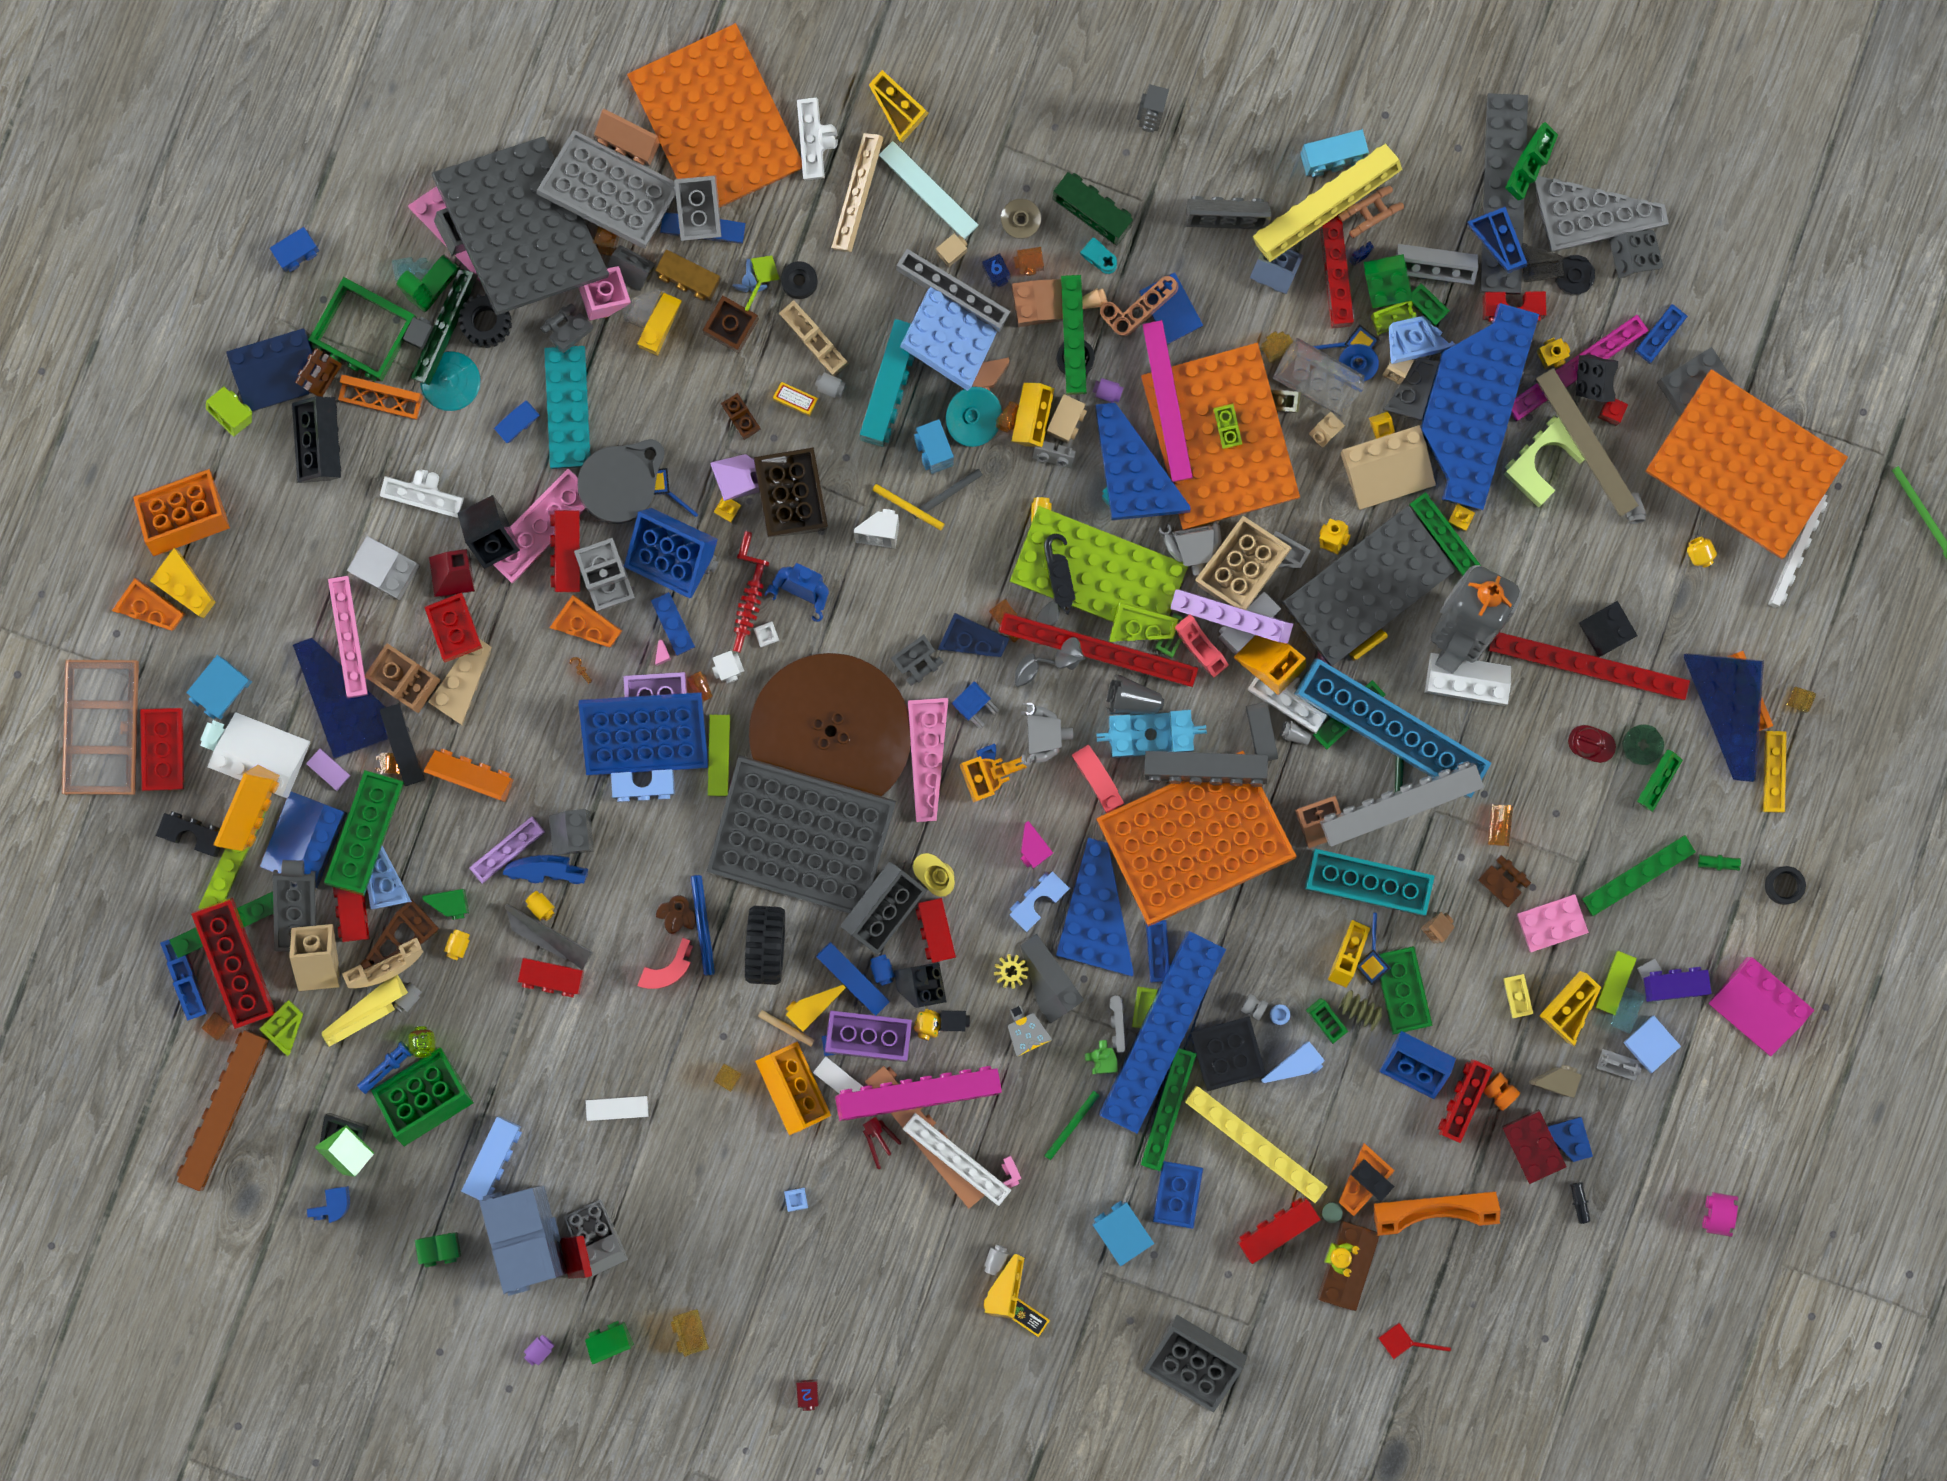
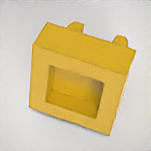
[714,497,741,523]
[1448,504,1475,532]

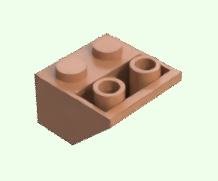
[1295,796,1341,849]

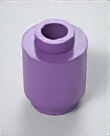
[1093,378,1124,403]
[524,1335,554,1366]

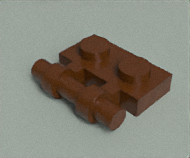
[295,348,343,397]
[1477,855,1531,908]

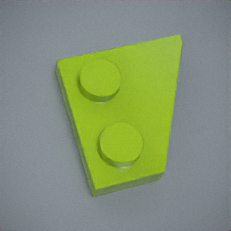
[259,999,303,1056]

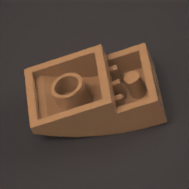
[365,643,441,713]

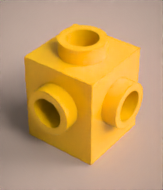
[1536,338,1570,369]
[1319,519,1350,555]

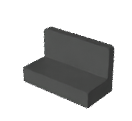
[607,245,655,291]

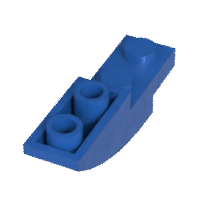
[503,855,589,884]

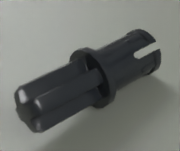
[1570,1182,1590,1224]

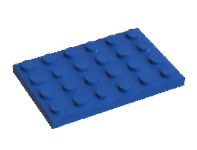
[578,692,708,775]

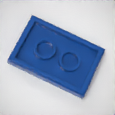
[1139,272,1203,345]
[1153,1161,1203,1229]

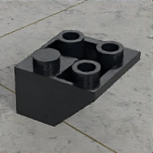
[894,962,947,1008]

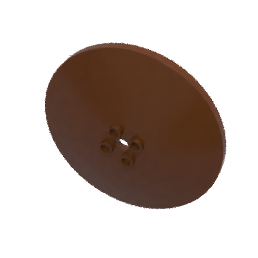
[749,653,911,797]

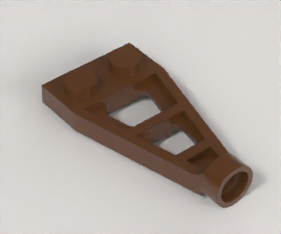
[360,899,440,970]

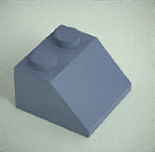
[1250,249,1304,294]

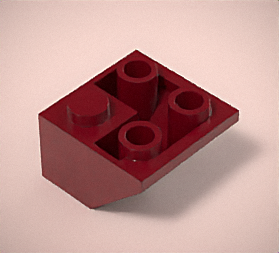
[429,549,475,597]

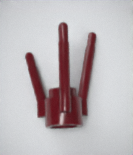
[863,1117,902,1169]

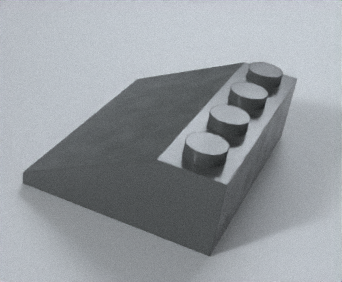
[1186,196,1271,230]
[1143,1314,1247,1413]

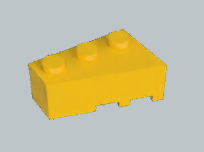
[150,548,216,618]
[1539,971,1601,1046]

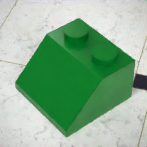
[585,1321,634,1365]

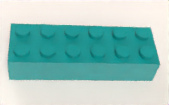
[860,319,915,447]
[1304,849,1435,916]

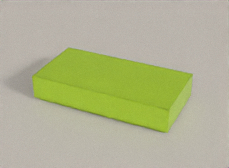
[1132,987,1158,1028]

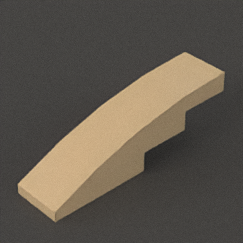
[779,300,849,376]

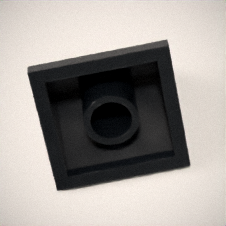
[320,1113,369,1143]

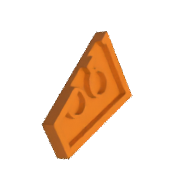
[112,578,185,631]
[549,595,622,647]
[1338,1143,1395,1216]

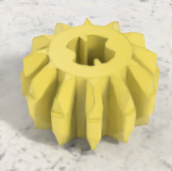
[994,954,1028,989]

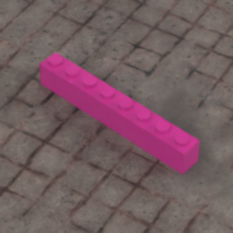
[835,1066,1002,1121]

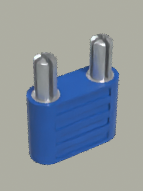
[951,681,999,729]

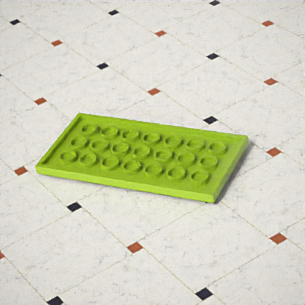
[1009,506,1188,640]

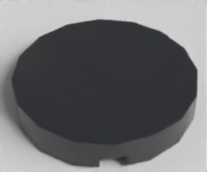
[1555,255,1595,296]

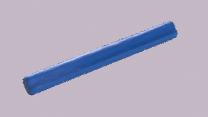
[691,875,715,976]

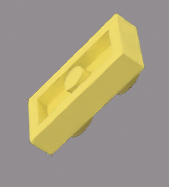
[1503,974,1533,1018]

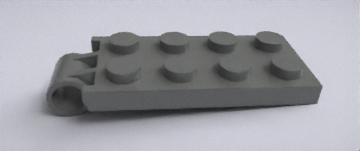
[273,860,316,952]

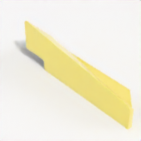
[322,975,408,1047]

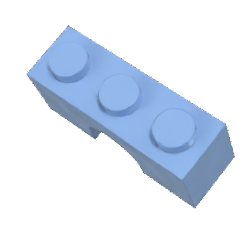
[611,769,675,802]
[1009,871,1070,932]

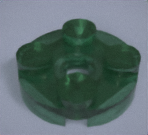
[1622,724,1664,765]

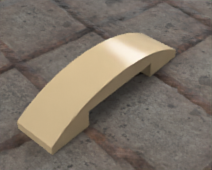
[342,938,423,988]

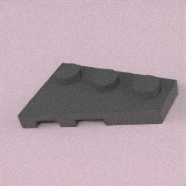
[1383,357,1439,421]

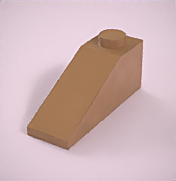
[1421,912,1455,944]

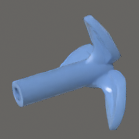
[732,259,768,293]

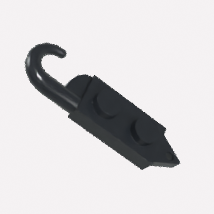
[1044,533,1076,615]

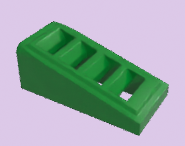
[1306,998,1348,1044]

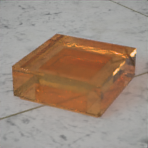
[201,1012,231,1041]

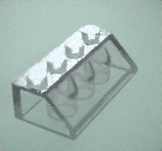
[1273,338,1365,417]

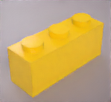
[1012,383,1055,447]

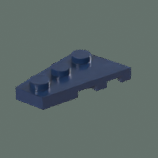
[937,613,1010,657]

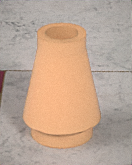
[1082,288,1108,309]

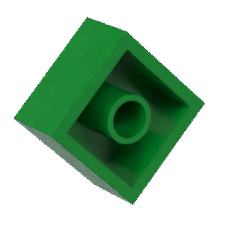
[1364,254,1413,308]

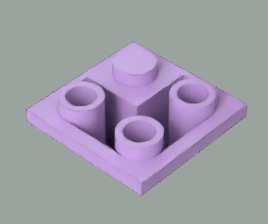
[710,454,759,501]

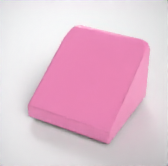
[655,640,671,666]

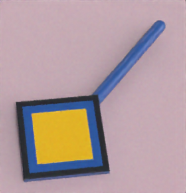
[1311,324,1379,350]
[654,468,698,517]
[1357,912,1391,985]

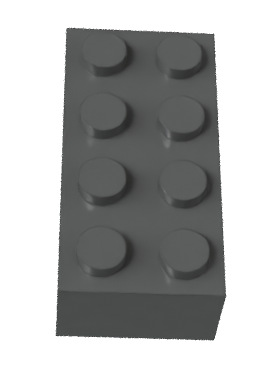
[840,861,927,955]

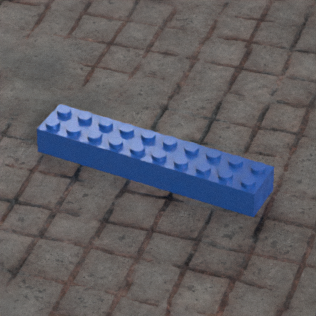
[1098,931,1226,1134]

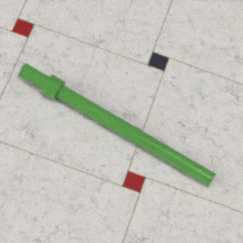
[1892,466,1947,559]

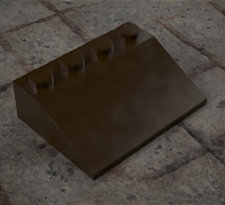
[753,447,828,537]

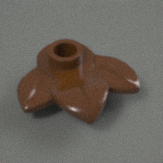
[656,895,696,934]

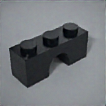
[156,811,221,857]

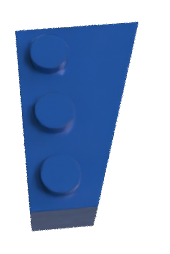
[1467,207,1527,273]

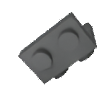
[1609,230,1663,278]

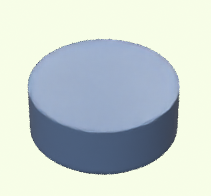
[1269,1004,1290,1025]

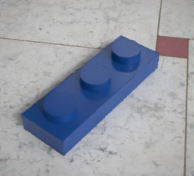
[651,592,695,656]

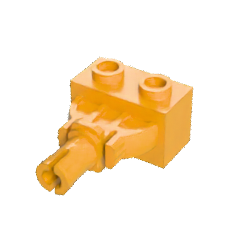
[960,756,1027,803]

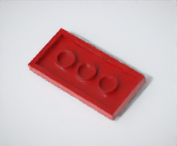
[140,708,184,791]

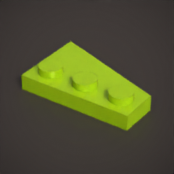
[1108,602,1178,642]

